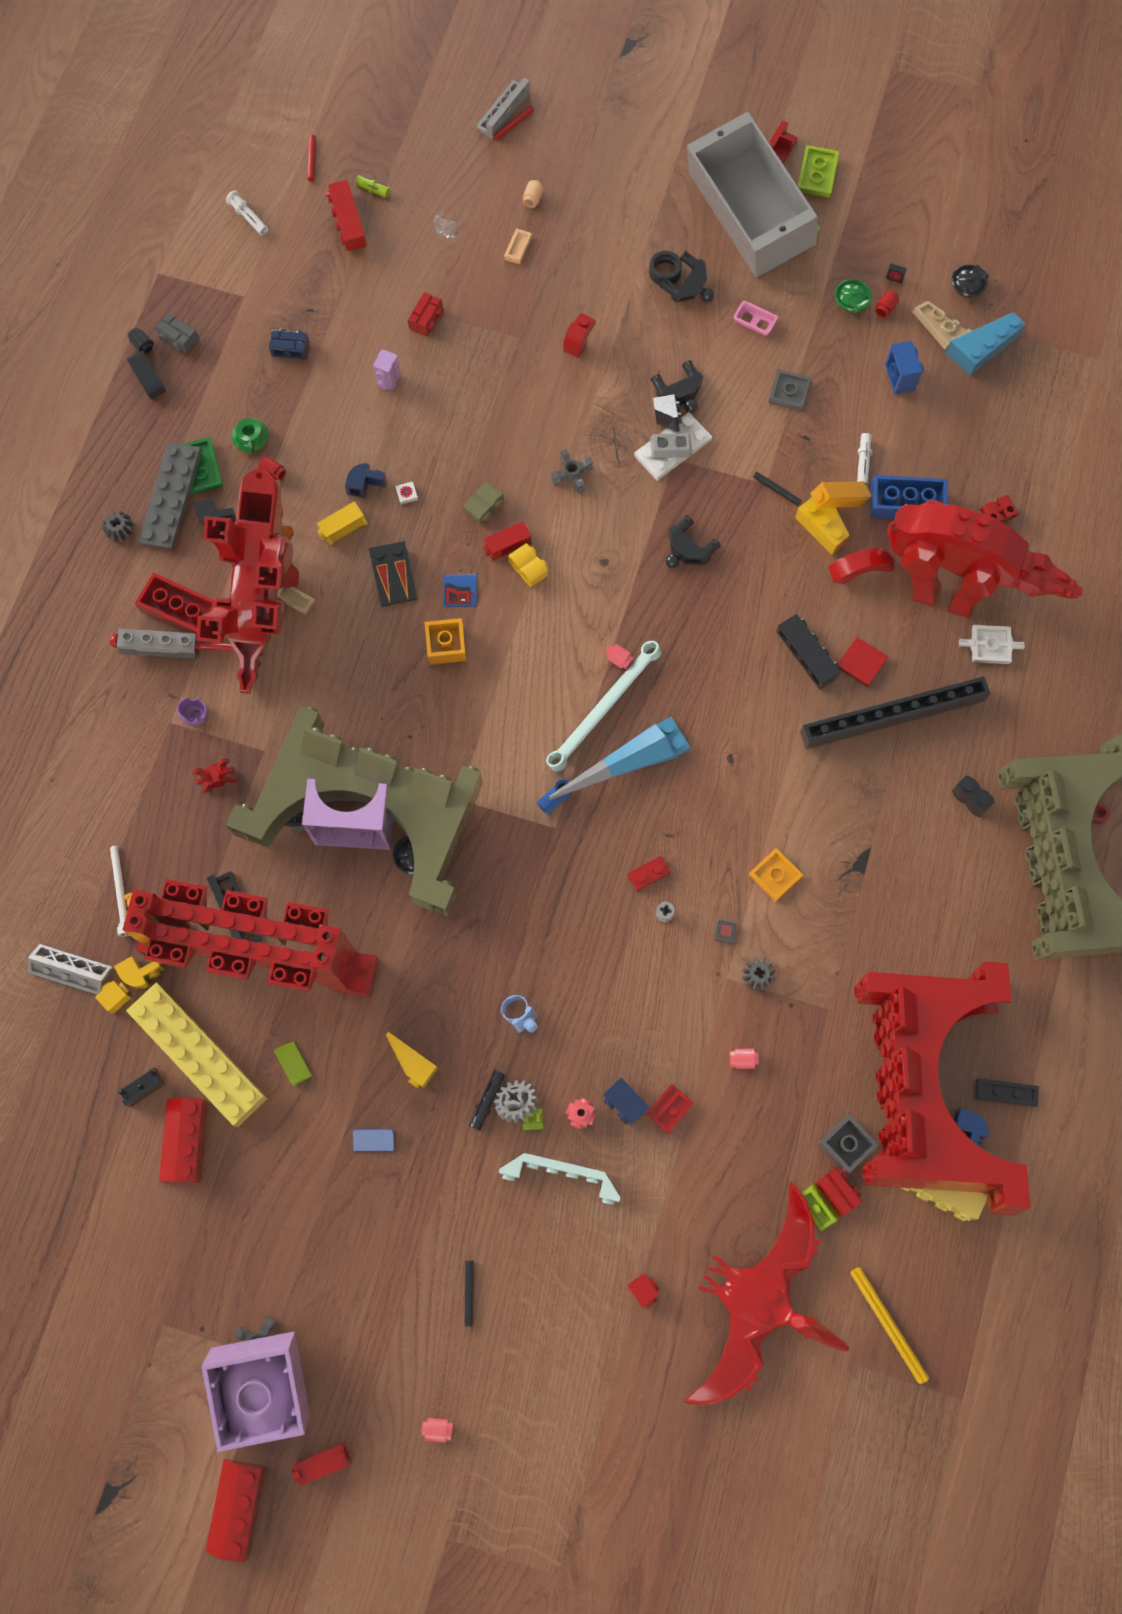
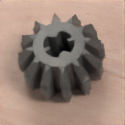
[102,510,134,542]
[742,957,776,991]

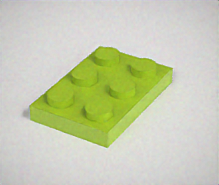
[798,145,839,198]

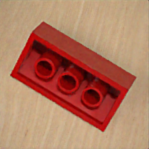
[159,1098,208,1183]
[205,1459,266,1563]

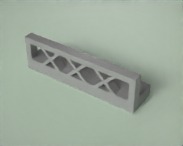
[476,78,530,139]
[28,944,112,995]

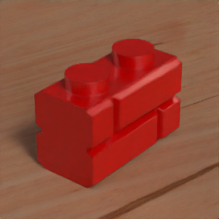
[407,292,444,336]
[815,1167,862,1216]

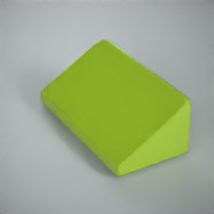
[274,1041,312,1086]
[802,1183,841,1231]

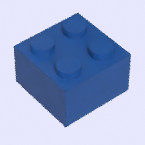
[884,340,923,395]

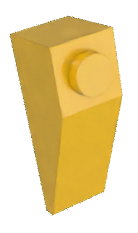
[386,1032,438,1089]

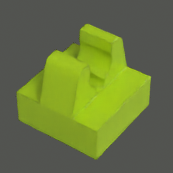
[523,1108,544,1131]

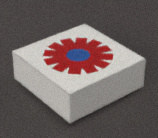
[395,482,418,505]

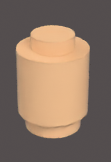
[523,180,544,208]

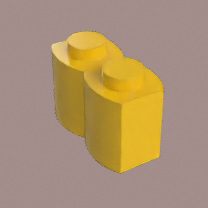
[508,544,549,588]

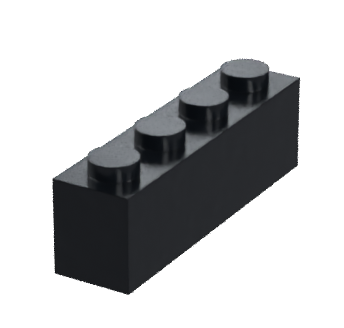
[776,614,841,690]

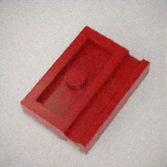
[645,1084,694,1134]

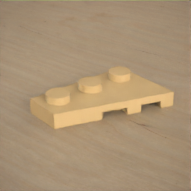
[913,301,972,350]

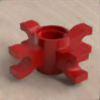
[192,759,239,793]

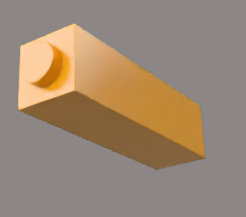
[810,481,872,509]

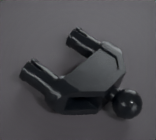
[659,250,714,302]
[650,360,703,413]
[665,515,721,568]

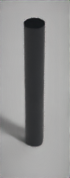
[753,472,802,506]
[464,1261,473,1326]

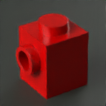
[627,1273,660,1308]

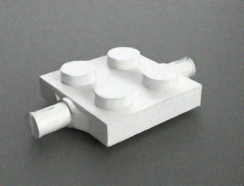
[959,625,1025,664]

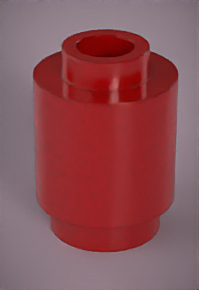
[875,291,899,318]
[258,457,286,481]

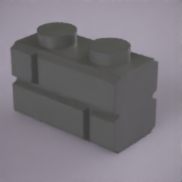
[156,313,200,354]

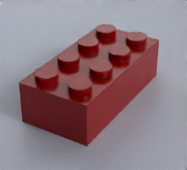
[135,572,214,638]

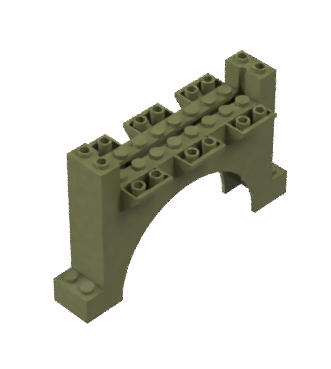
[225,706,483,917]
[997,734,1122,960]

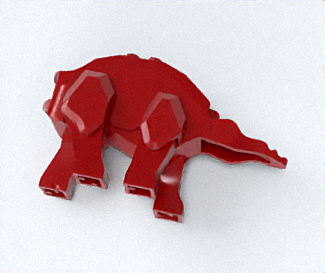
[887,500,1082,618]

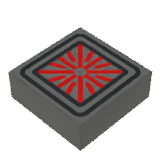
[714,919,738,943]

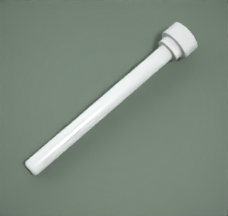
[110,846,130,937]

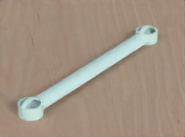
[546,641,661,772]

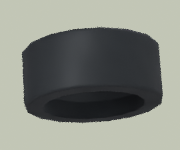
[649,250,682,285]

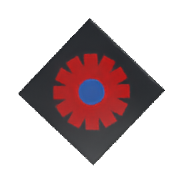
[885,263,907,284]

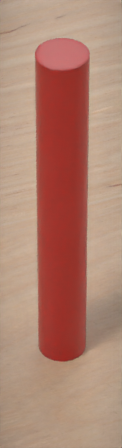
[493,105,534,141]
[307,135,316,182]

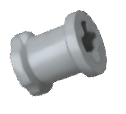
[656,902,675,923]

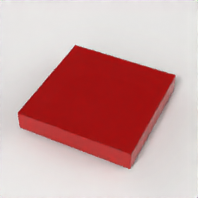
[838,637,889,687]

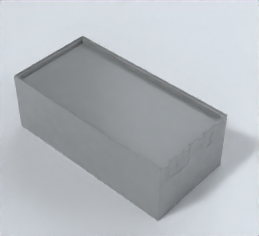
[687,111,818,278]

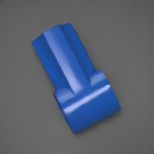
[536,779,572,815]

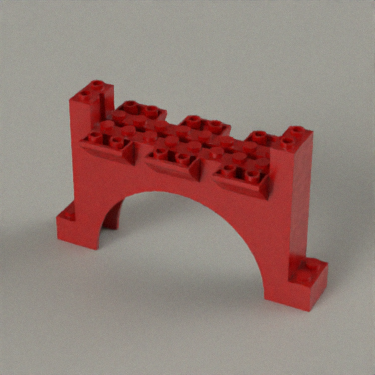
[122,879,379,998]
[854,961,1031,1216]

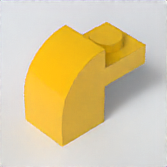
[114,956,165,989]

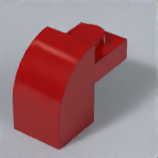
[563,312,596,359]

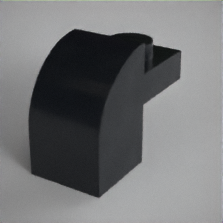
[194,499,236,527]

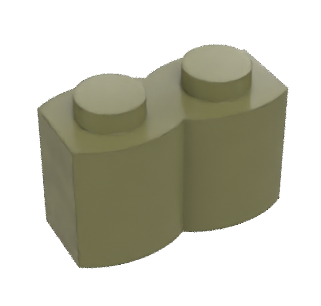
[463,481,504,525]

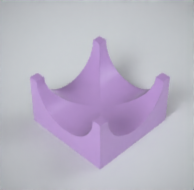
[302,779,394,850]

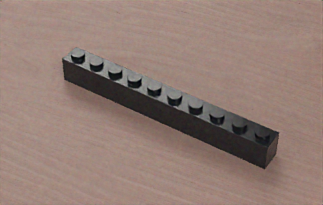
[800,676,991,749]

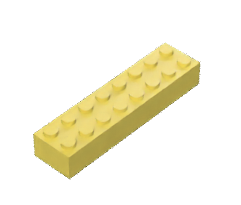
[126,983,268,1127]

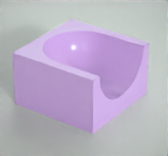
[202,1331,310,1452]

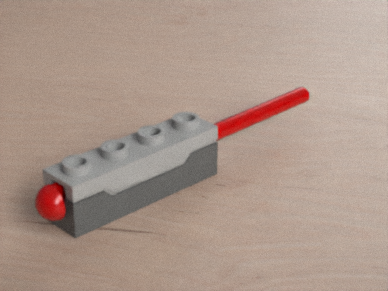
[109,628,236,659]

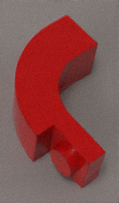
[828,547,895,584]

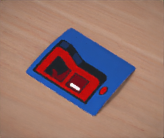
[443,574,477,607]

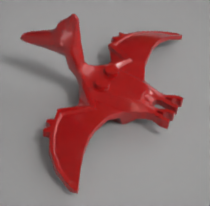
[684,1182,849,1405]

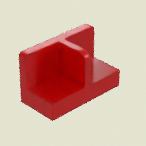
[768,120,798,164]

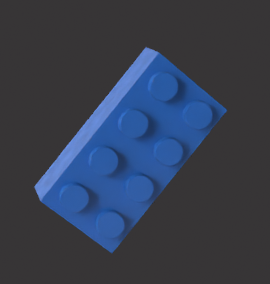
[870,475,948,519]

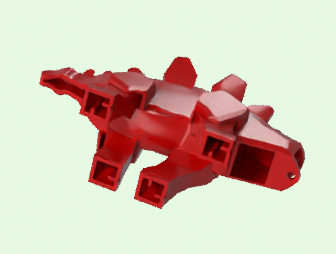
[196,468,299,694]

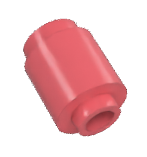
[605,644,634,670]
[730,1049,759,1069]
[421,1418,453,1443]

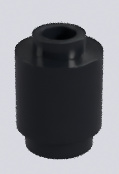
[128,328,154,354]

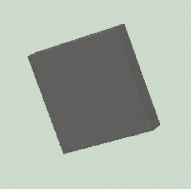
[768,369,812,411]

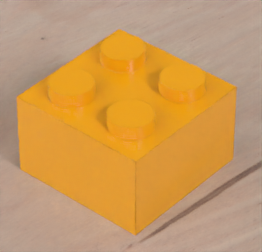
[425,618,467,665]

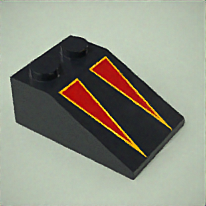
[369,541,417,607]

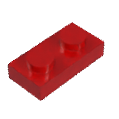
[627,856,671,892]

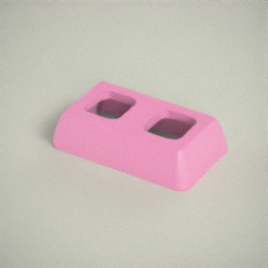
[734,301,778,336]

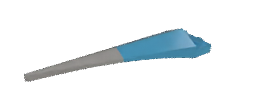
[549,717,690,800]

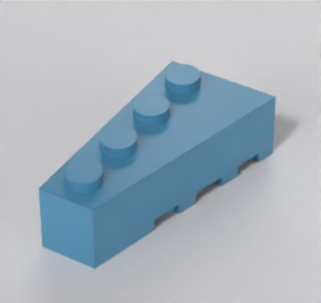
[946,312,1026,376]

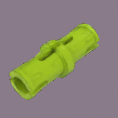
[355,175,390,199]

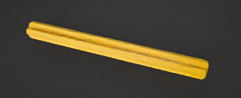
[850,1267,929,1384]

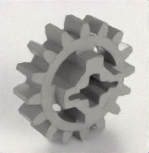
[494,1080,539,1123]

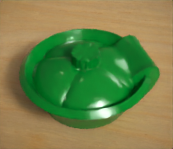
[835,279,872,314]
[232,418,269,454]

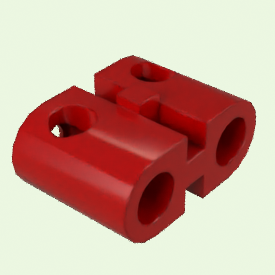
[980,495,1019,523]

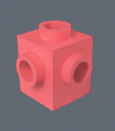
[566,1098,596,1130]

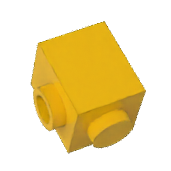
[95,981,131,1014]

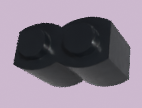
[952,775,995,817]

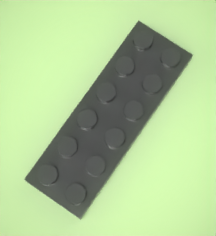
[138,442,203,550]

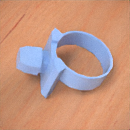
[501,995,538,1033]

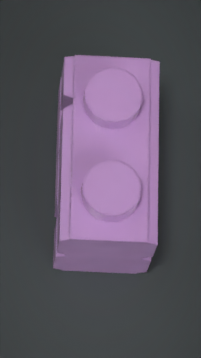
[373,349,401,391]

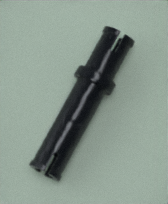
[469,1070,505,1131]

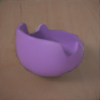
[177,697,208,726]

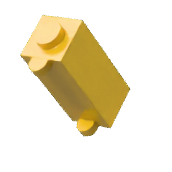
[317,501,368,546]

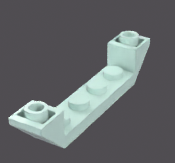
[499,1153,620,1205]

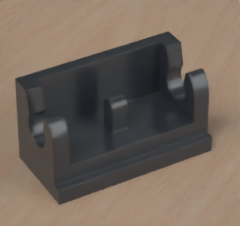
[117,1068,165,1107]

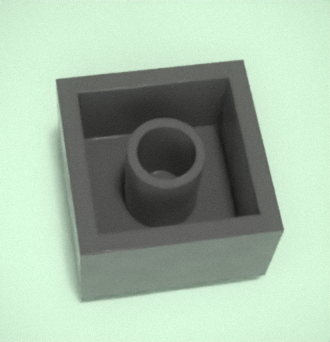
[817,1114,879,1174]

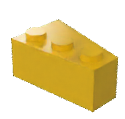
[795,497,849,556]

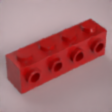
[326,180,367,252]

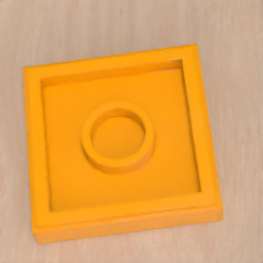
[748,848,804,902]

